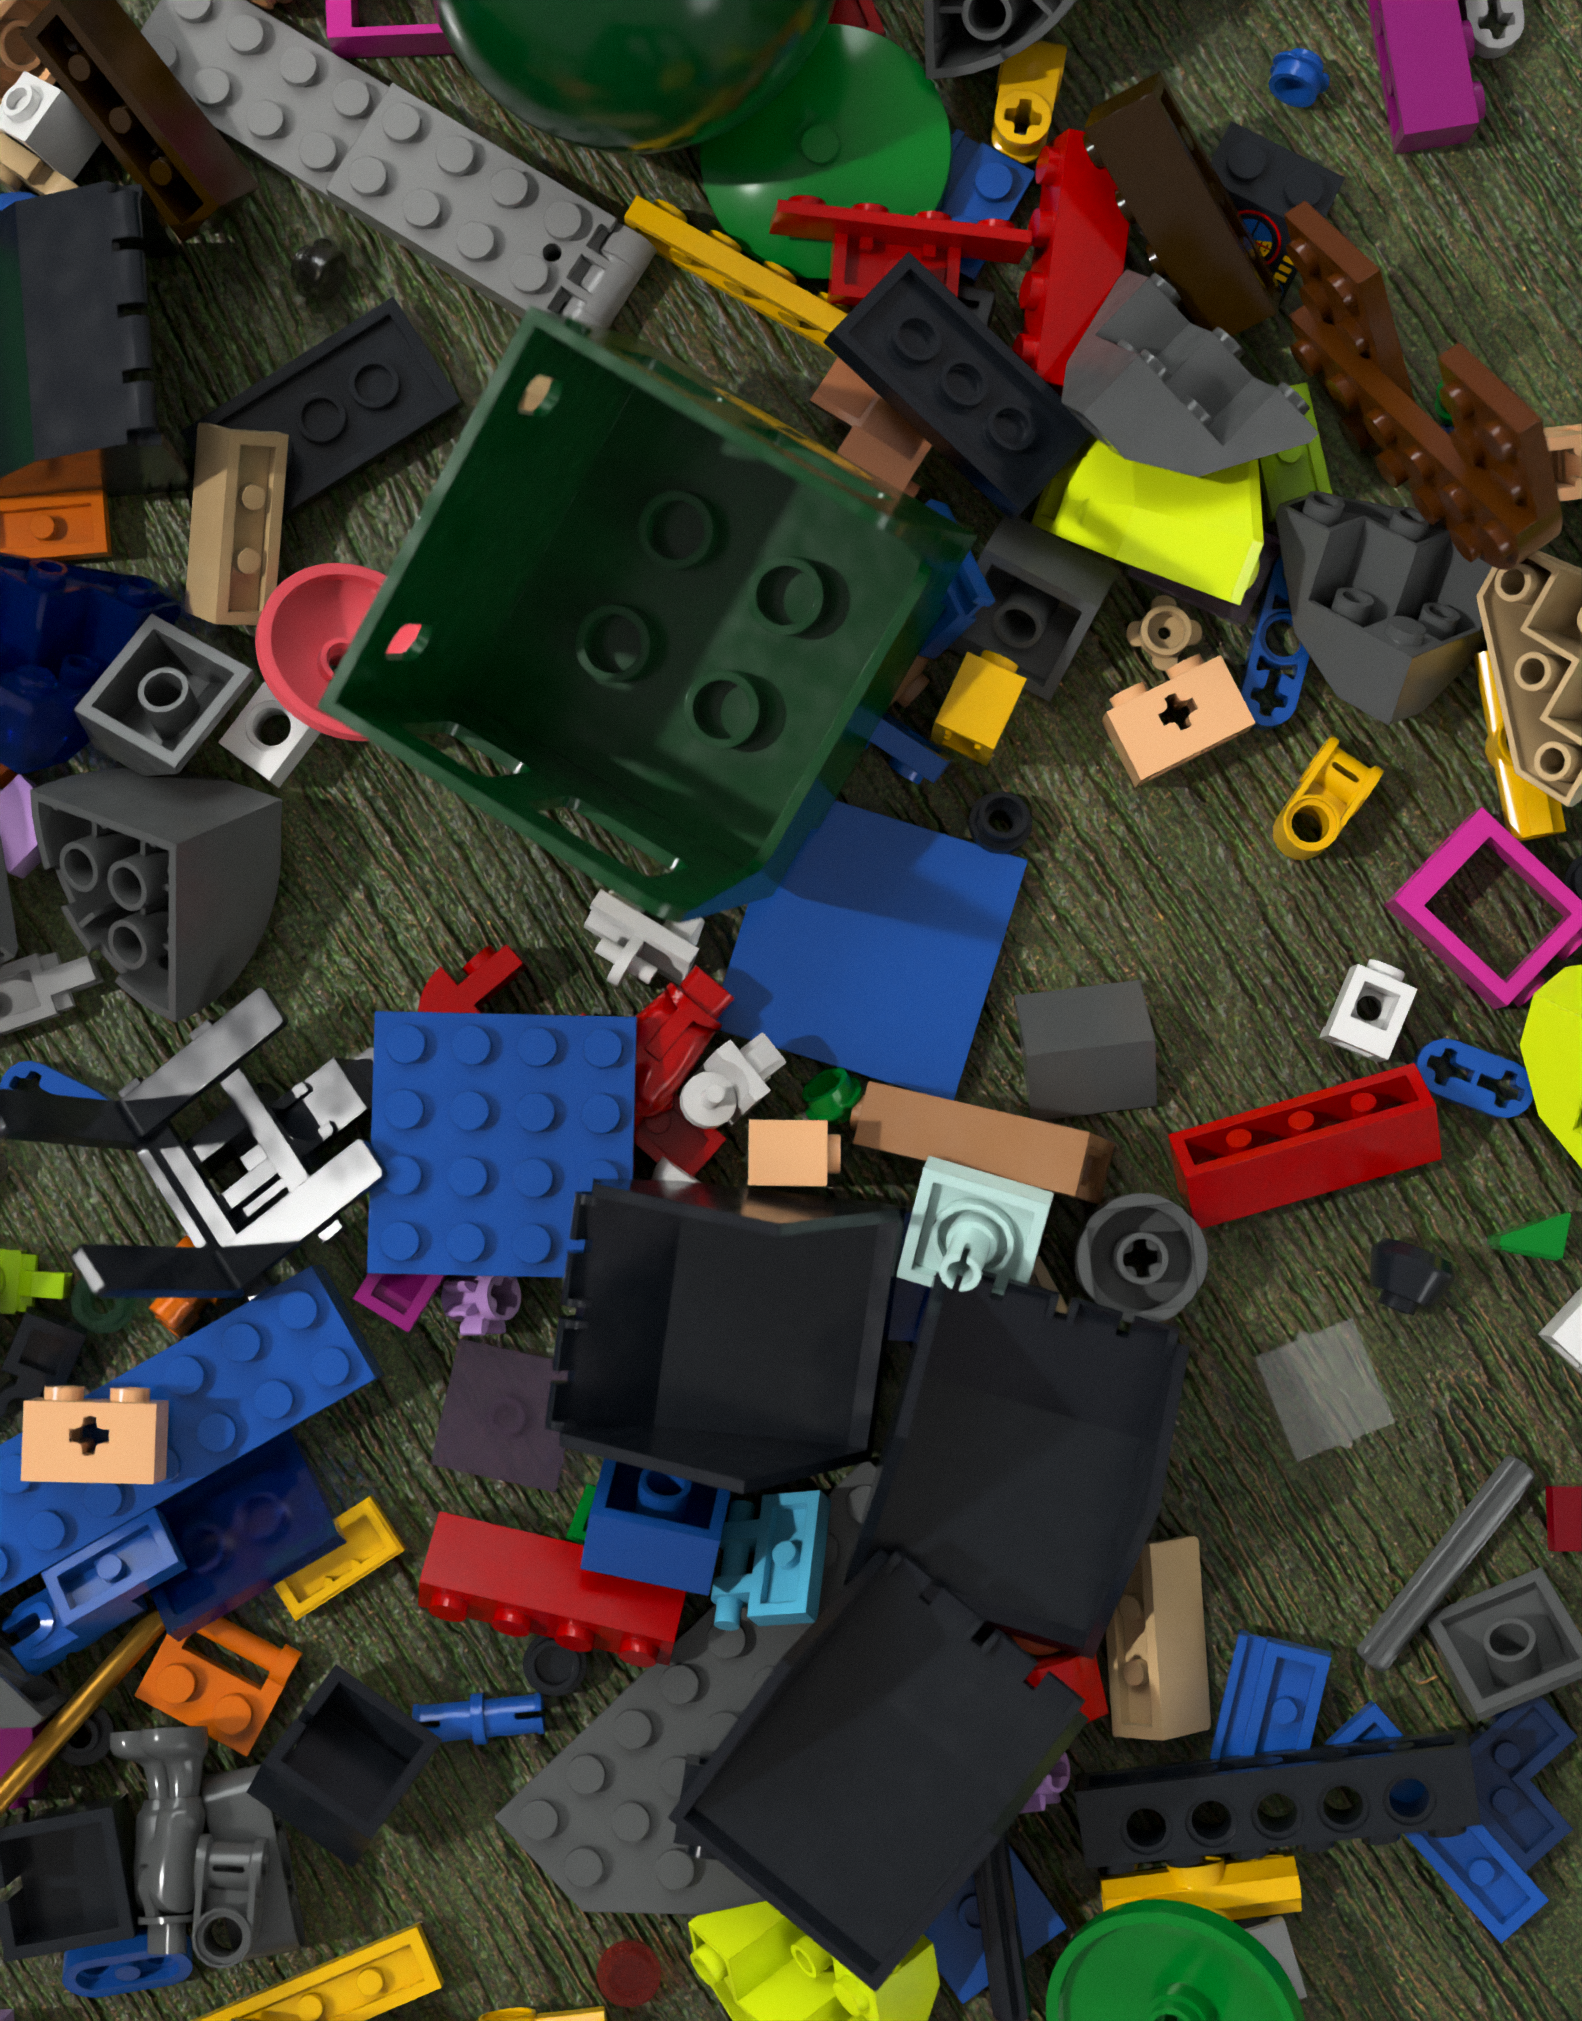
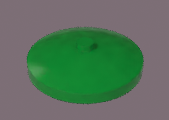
[700,24,953,283]
[1046,1899,1305,2021]

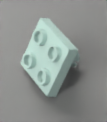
[896,1156,1054,1295]

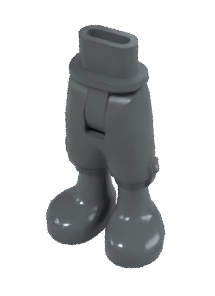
[110,1726,208,1955]

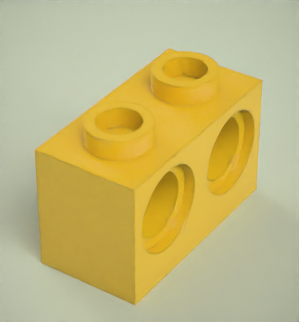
[930,650,1026,766]

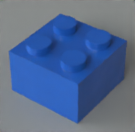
[580,1458,731,1596]

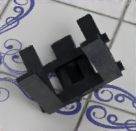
[0,988,387,1301]

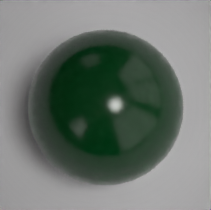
[430,0,836,154]

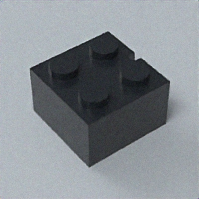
[247,1665,442,1868]
[0,1793,146,1962]

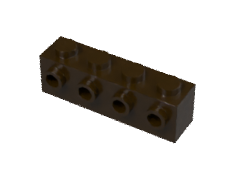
[20,0,260,243]
[1083,71,1282,336]

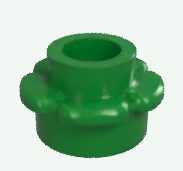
[802,1067,863,1125]

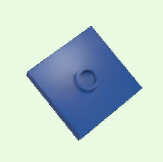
[923,1843,1067,2004]

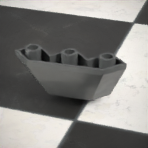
[1061,269,1319,477]
[1275,491,1493,726]

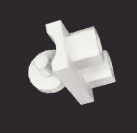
[583,889,705,987]
[680,1033,786,1129]

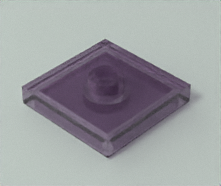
[431,1338,568,1493]

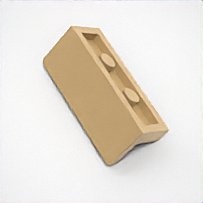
[185,423,289,625]
[1106,1536,1211,1741]

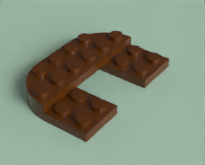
[1284,200,1562,570]

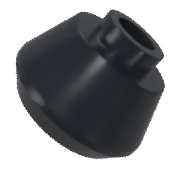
[1370,1238,1455,1316]

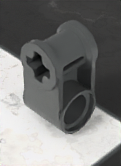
[192,1834,270,1969]

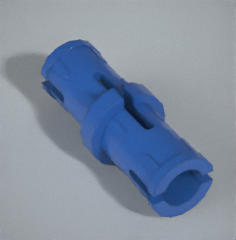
[412,1692,546,1745]

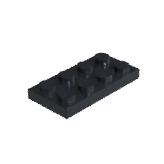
[823,251,1092,521]
[180,297,463,522]

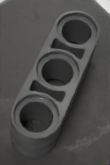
[202,1764,305,1962]

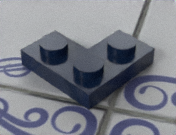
[1468,1695,1578,1872]

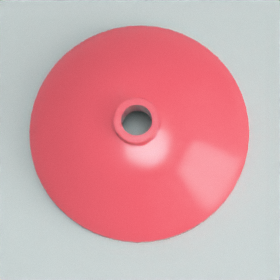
[255,563,421,741]

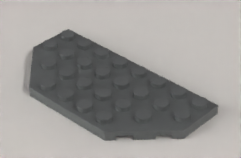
[494,1461,877,1915]

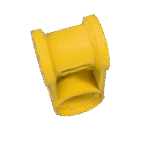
[991,40,1067,166]
[1273,735,1384,860]

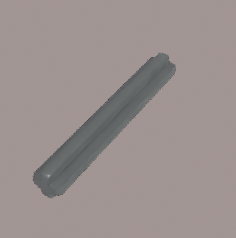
[1357,1455,1536,1672]

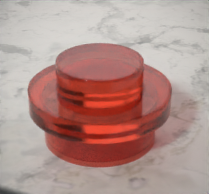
[596,1940,661,2007]

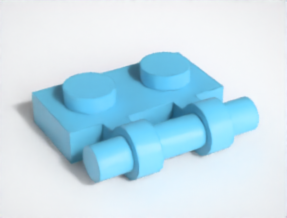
[711,1490,831,1631]

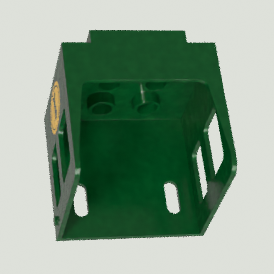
[316,305,978,923]

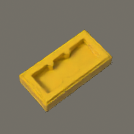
[261,1494,407,1621]

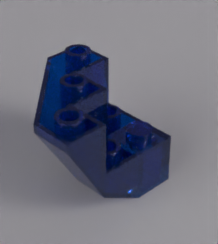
[0,552,182,775]

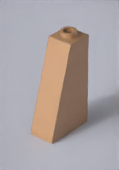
[850,1081,1115,1205]

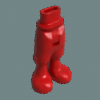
[634,965,735,1171]

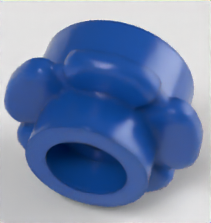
[1269,48,1330,107]

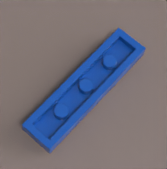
[1324,1700,1549,1944]

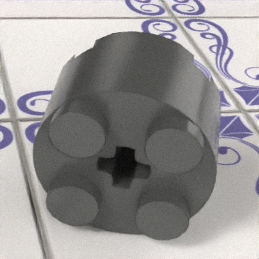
[1071,1193,1208,1323]

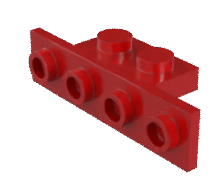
[769,195,1032,306]

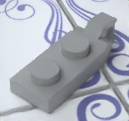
[0,952,104,1036]

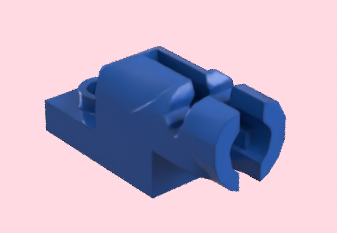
[2,1507,188,1677]

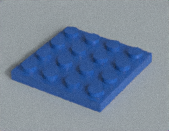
[367,1011,637,1278]

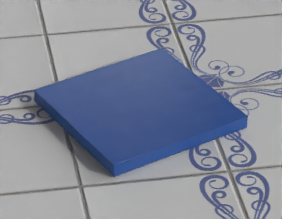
[714,800,1028,1101]

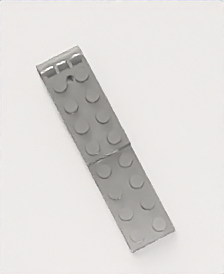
[140,0,657,329]

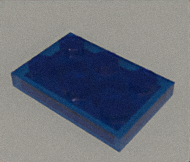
[149,1430,347,1642]

